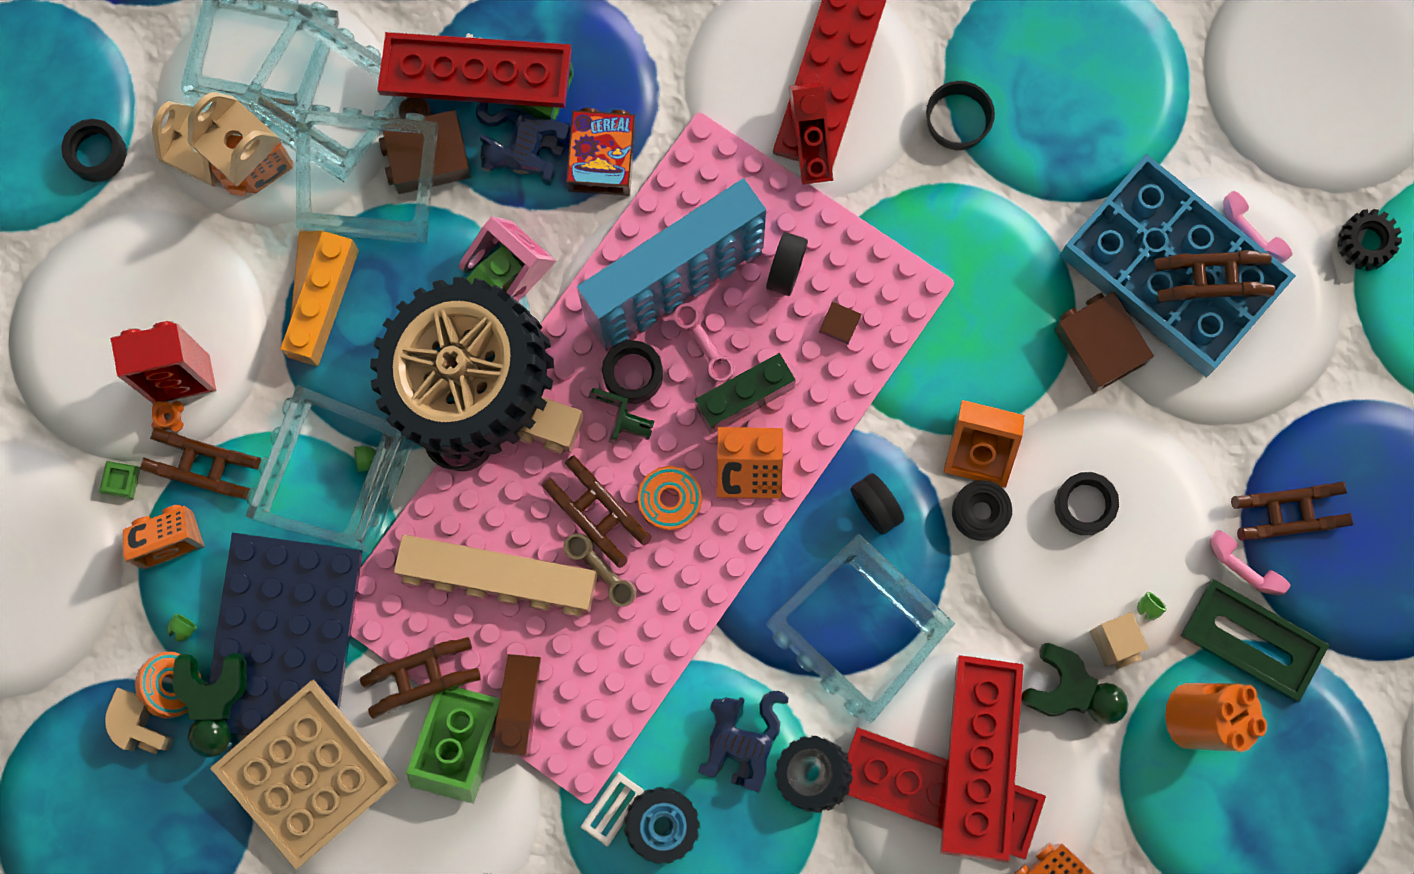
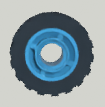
[624,787,700,864]

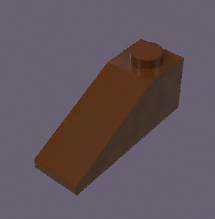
[493,654,541,757]

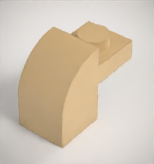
[105,688,174,754]

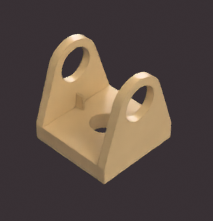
[188,92,281,187]
[152,101,241,187]

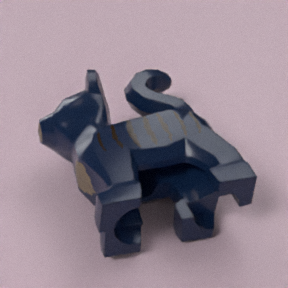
[476,102,570,186]
[698,691,789,793]

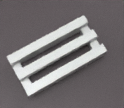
[580,772,645,847]

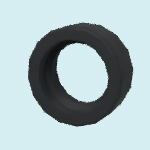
[61,118,127,182]
[766,232,808,296]
[602,340,663,404]
[1054,472,1119,535]

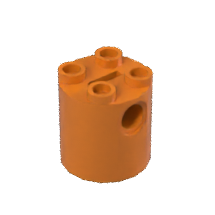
[1165,683,1267,752]

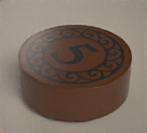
[399,97,431,121]

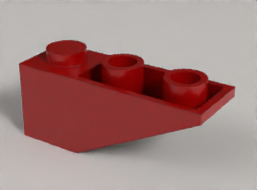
[789,82,833,185]

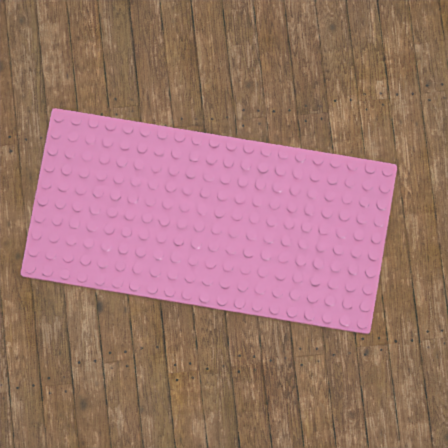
[351,113,954,804]

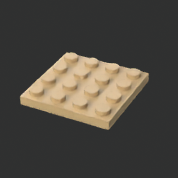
[210,680,399,870]

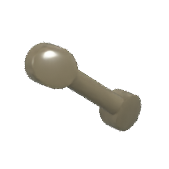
[564,534,637,607]

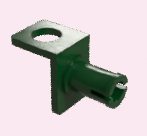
[588,388,655,444]

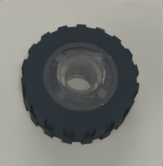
[775,735,853,813]

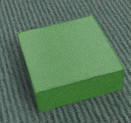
[99,461,140,499]

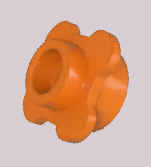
[151,401,184,432]

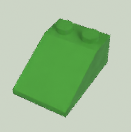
[406,687,500,804]

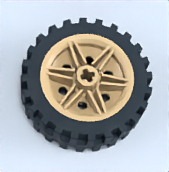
[370,277,554,460]

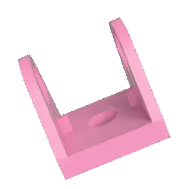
[459,216,556,302]

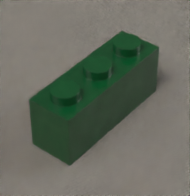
[695,352,796,434]

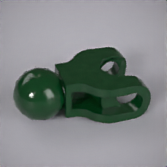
[1021,643,1129,725]
[173,653,247,758]

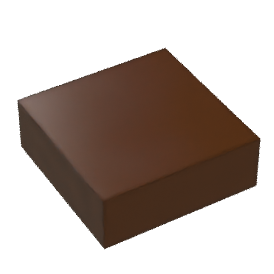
[819,301,861,345]

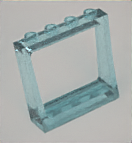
[180,0,340,130]
[240,4,407,182]
[296,105,438,244]
[245,385,414,555]
[766,533,955,724]

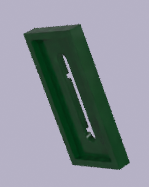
[1180,579,1330,703]

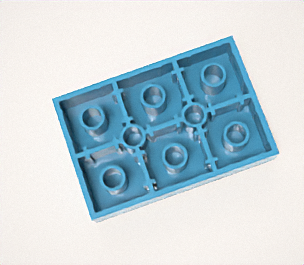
[1059,154,1296,378]
[576,178,766,351]

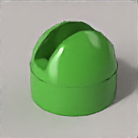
[354,446,378,472]
[1137,592,1167,621]
[167,613,197,642]

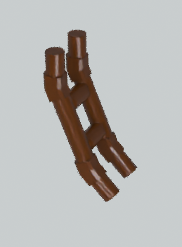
[1155,250,1275,303]
[139,427,262,500]
[541,455,652,568]
[1231,481,1354,541]
[360,637,481,719]

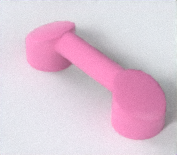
[1223,191,1292,263]
[674,303,735,382]
[1210,530,1291,595]

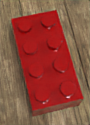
[110,321,216,404]

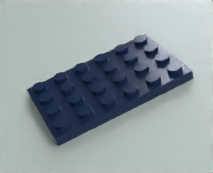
[208,533,363,735]

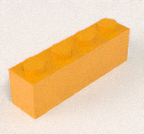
[280,231,359,367]

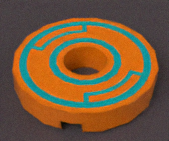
[637,466,702,531]
[135,652,201,719]

